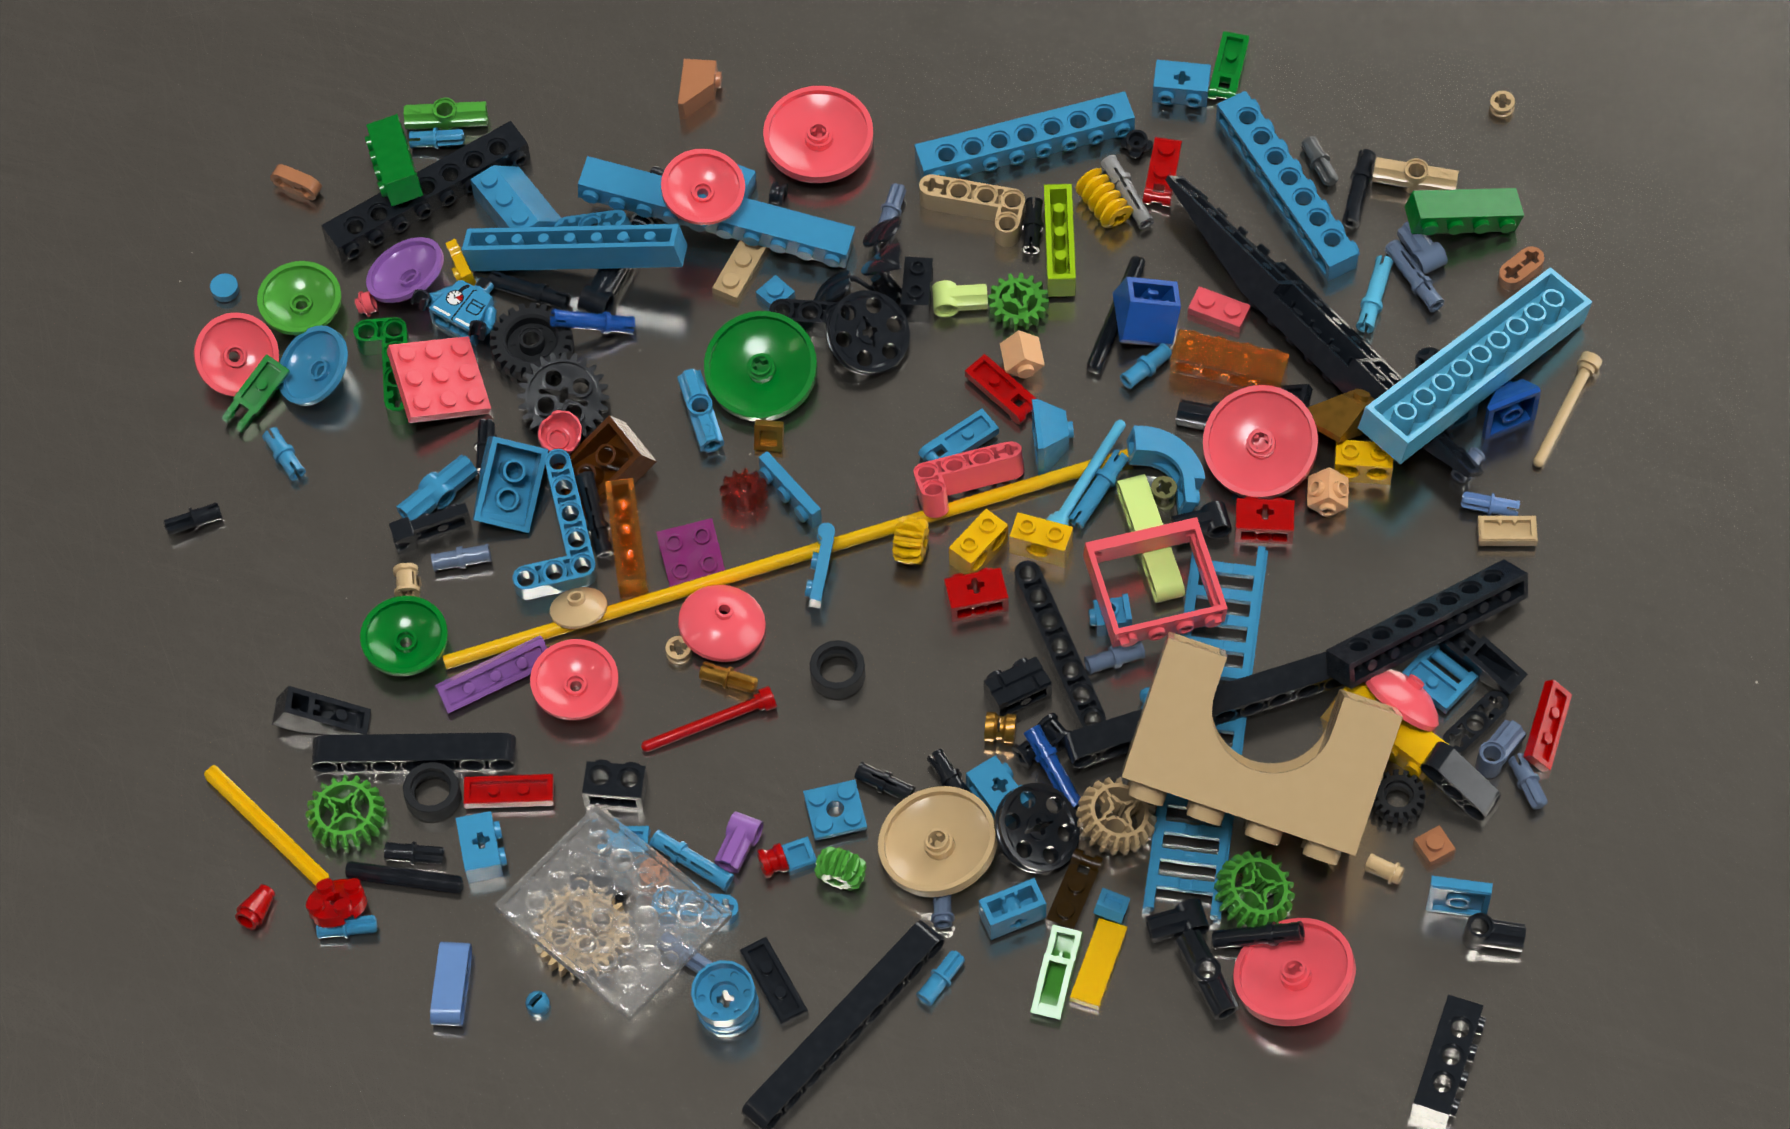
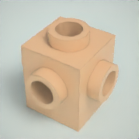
[1307,467,1349,517]

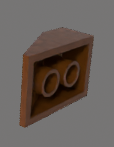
[556,415,657,515]

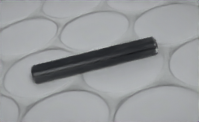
[345,861,463,893]

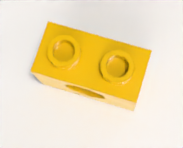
[1009,512,1073,568]

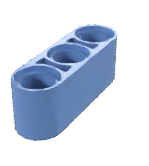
[430,941,472,1027]

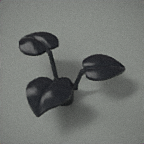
[814,215,902,301]

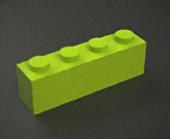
[1044,184,1076,297]

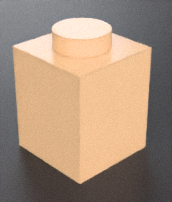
[1000,330,1045,379]

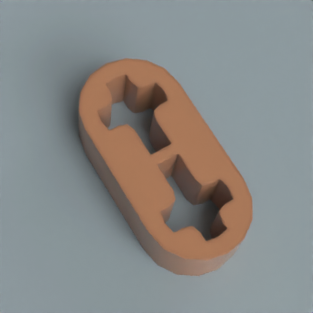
[270,164,322,200]
[1498,246,1545,291]

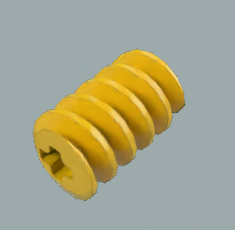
[1075,168,1134,229]

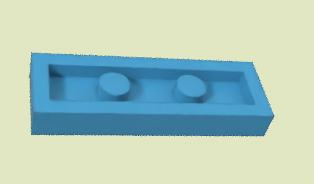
[758,451,822,529]

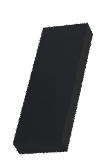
[739,937,809,1028]

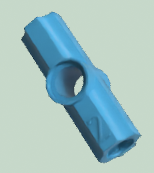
[677,369,724,453]
[396,454,478,521]

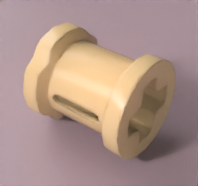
[393,563,420,597]

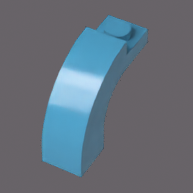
[1127,425,1205,515]

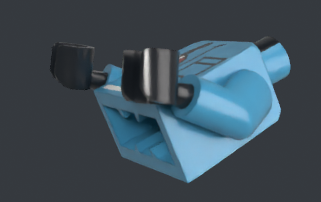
[410,277,497,346]

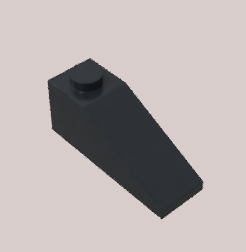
[272,686,371,735]

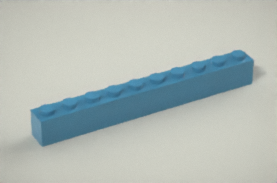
[578,156,855,268]

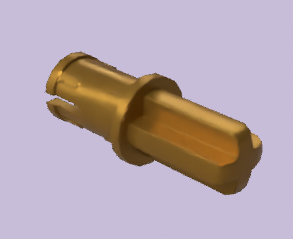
[699,661,758,693]

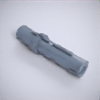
[1384,239,1445,312]

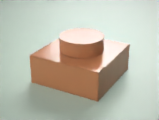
[1413,825,1456,867]

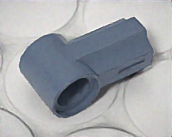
[1397,221,1448,275]
[1475,720,1526,778]

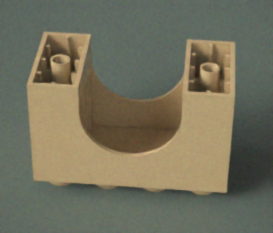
[1122,631,1403,865]

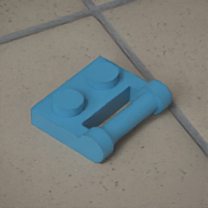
[1402,644,1479,714]

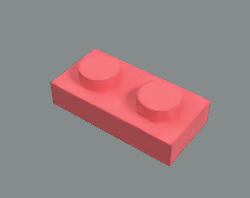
[1188,286,1251,333]

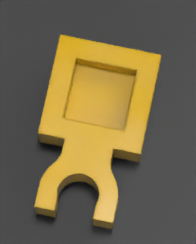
[445,239,476,286]

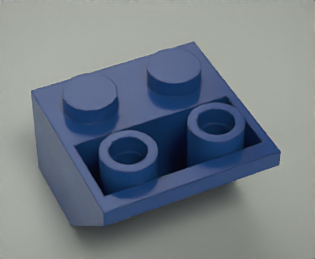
[1112,277,1181,347]

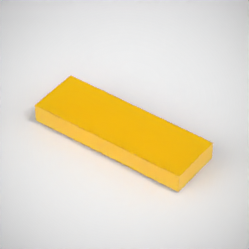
[1070,918,1128,1010]

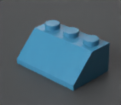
[470,165,561,228]

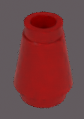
[235,884,275,930]

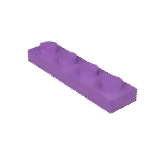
[435,635,547,714]

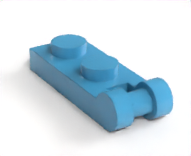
[918,408,999,461]
[805,523,835,609]

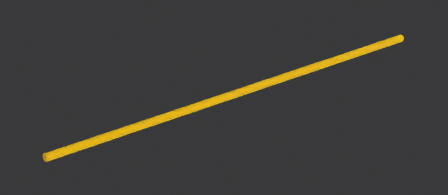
[442,449,1129,670]

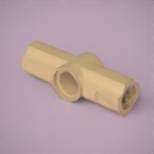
[1372,157,1459,193]

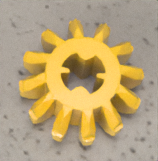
[892,516,930,565]

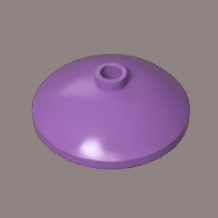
[366,237,444,303]

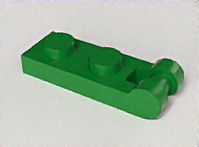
[1208,31,1250,100]

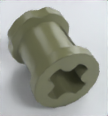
[1151,476,1177,512]

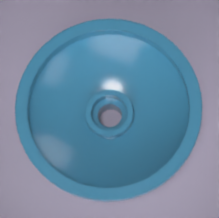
[279,325,348,406]

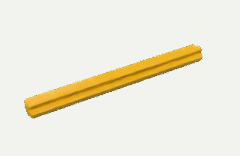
[204,765,330,886]

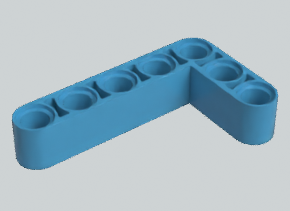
[513,449,597,600]

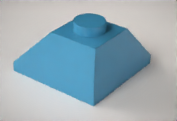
[1032,399,1074,475]

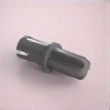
[1301,136,1338,187]

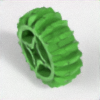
[305,774,387,854]
[1213,851,1295,928]

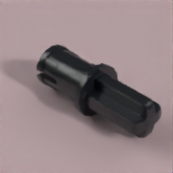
[474,418,495,474]
[164,502,222,534]
[384,841,445,865]

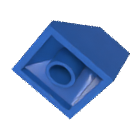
[1482,379,1541,440]

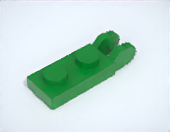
[222,354,290,433]

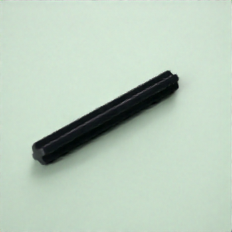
[1086,255,1145,374]

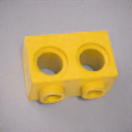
[1334,440,1393,485]
[949,509,1008,574]

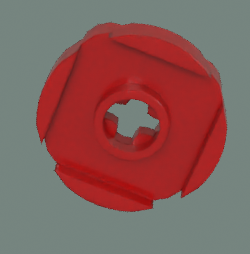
[306,878,367,928]

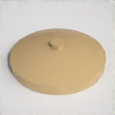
[878,786,998,897]

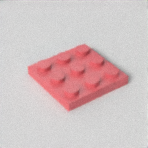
[387,336,491,423]

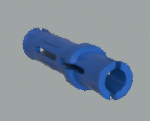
[550,309,635,334]
[1023,724,1080,808]

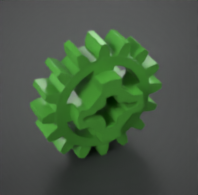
[988,273,1049,331]

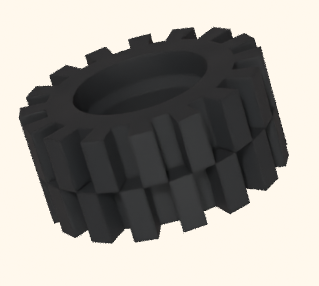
[1371,769,1426,828]

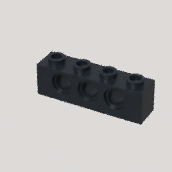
[1411,994,1487,1126]

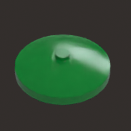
[704,311,818,421]

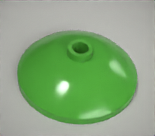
[257,261,342,335]

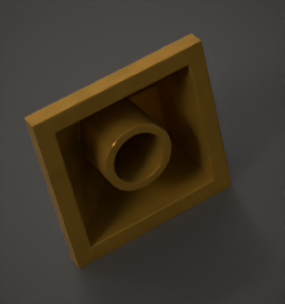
[1307,389,1375,443]

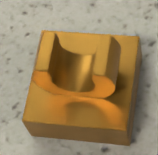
[754,419,784,452]

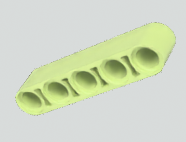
[1116,474,1185,603]

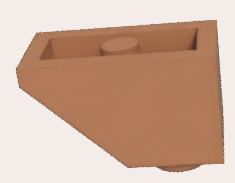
[678,59,722,119]

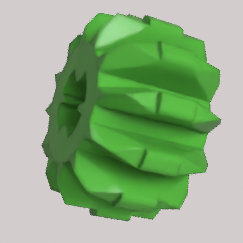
[814,846,867,891]

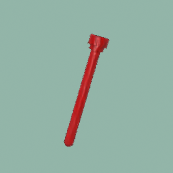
[641,686,777,752]

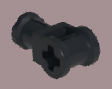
[1012,713,1071,768]

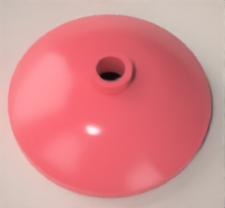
[661,149,745,225]
[194,312,279,397]
[678,585,766,662]
[530,639,619,720]
[1365,669,1439,731]

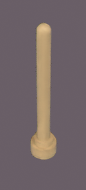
[1533,351,1603,468]

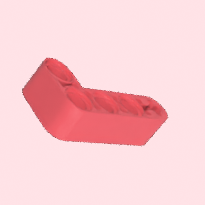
[913,441,1025,518]

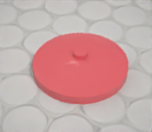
[763,86,873,183]
[1203,385,1319,499]
[1233,918,1356,1026]

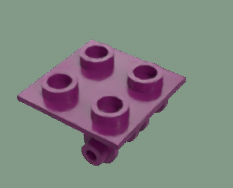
[656,518,725,587]

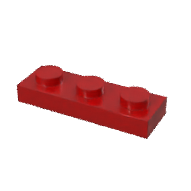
[1523,679,1572,772]
[463,774,554,809]

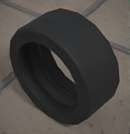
[809,640,866,699]
[403,762,461,822]

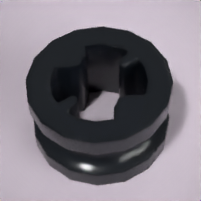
[768,181,788,208]

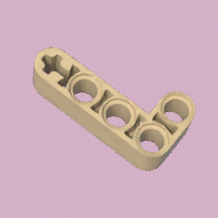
[919,174,1025,247]

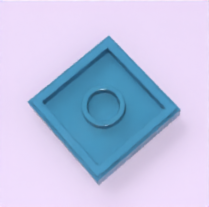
[1426,876,1493,916]

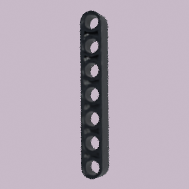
[1014,560,1106,729]
[312,733,516,773]

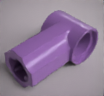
[714,811,764,873]

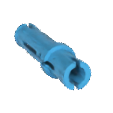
[1068,449,1129,529]
[649,829,734,891]

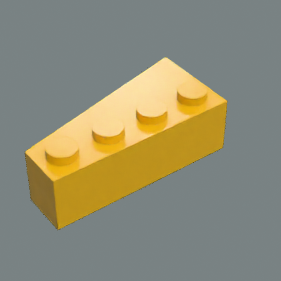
[1320,682,1448,781]

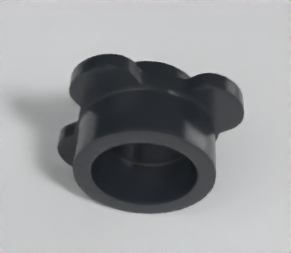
[1120,129,1153,159]

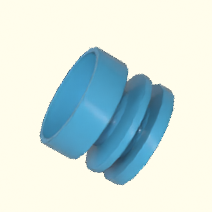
[691,960,760,1037]

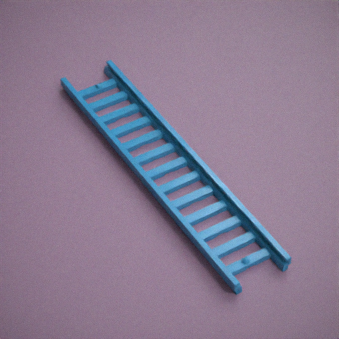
[1142,546,1268,924]

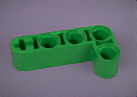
[353,317,410,425]

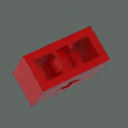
[1235,496,1295,545]
[944,568,1009,622]

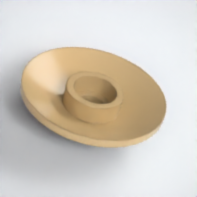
[550,587,607,629]

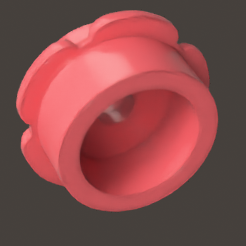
[355,291,378,317]

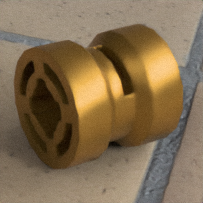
[984,712,1017,744]

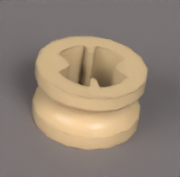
[1490,91,1515,118]
[665,636,692,666]

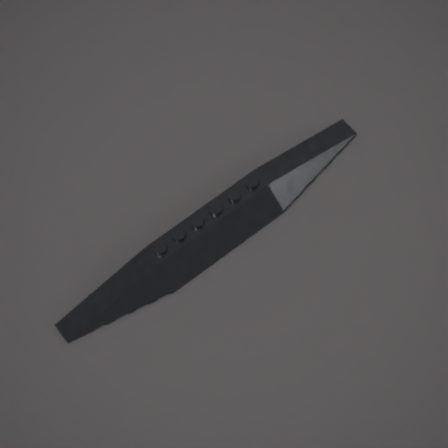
[1165,175,1484,478]

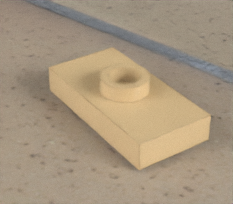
[1477,516,1538,546]

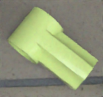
[932,280,988,317]

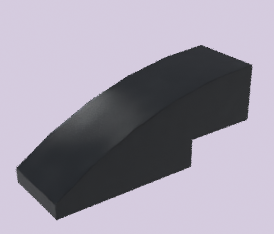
[1438,628,1528,696]

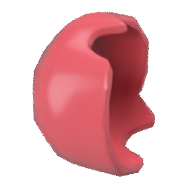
[538,410,582,454]

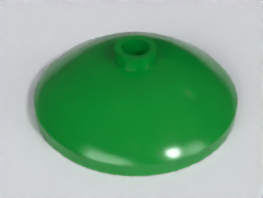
[360,596,448,676]

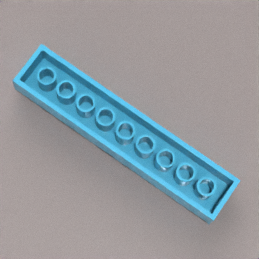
[1358,267,1592,464]

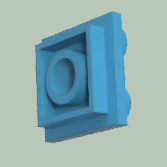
[803,780,867,841]

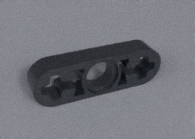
[1442,691,1509,756]

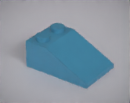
[473,436,548,533]

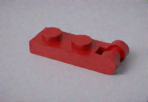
[1143,137,1182,207]
[965,354,1037,425]

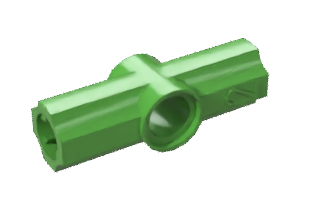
[404,97,488,130]

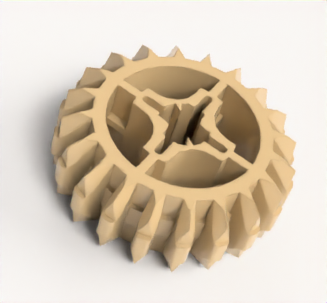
[1076,777,1157,857]

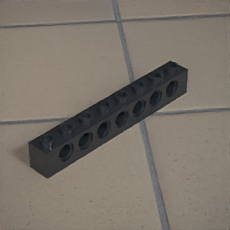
[321,121,530,263]
[1326,559,1528,689]

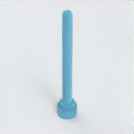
[1046,419,1126,526]

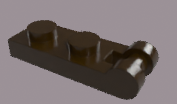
[1046,848,1105,930]

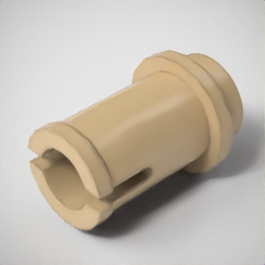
[1364,853,1405,885]

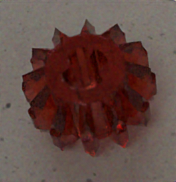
[719,467,768,518]

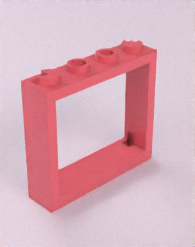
[1083,517,1228,647]

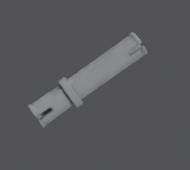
[1101,155,1154,230]

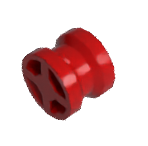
[757,843,789,879]

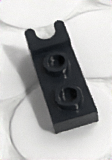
[389,503,472,554]

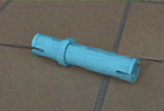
[1356,255,1393,333]

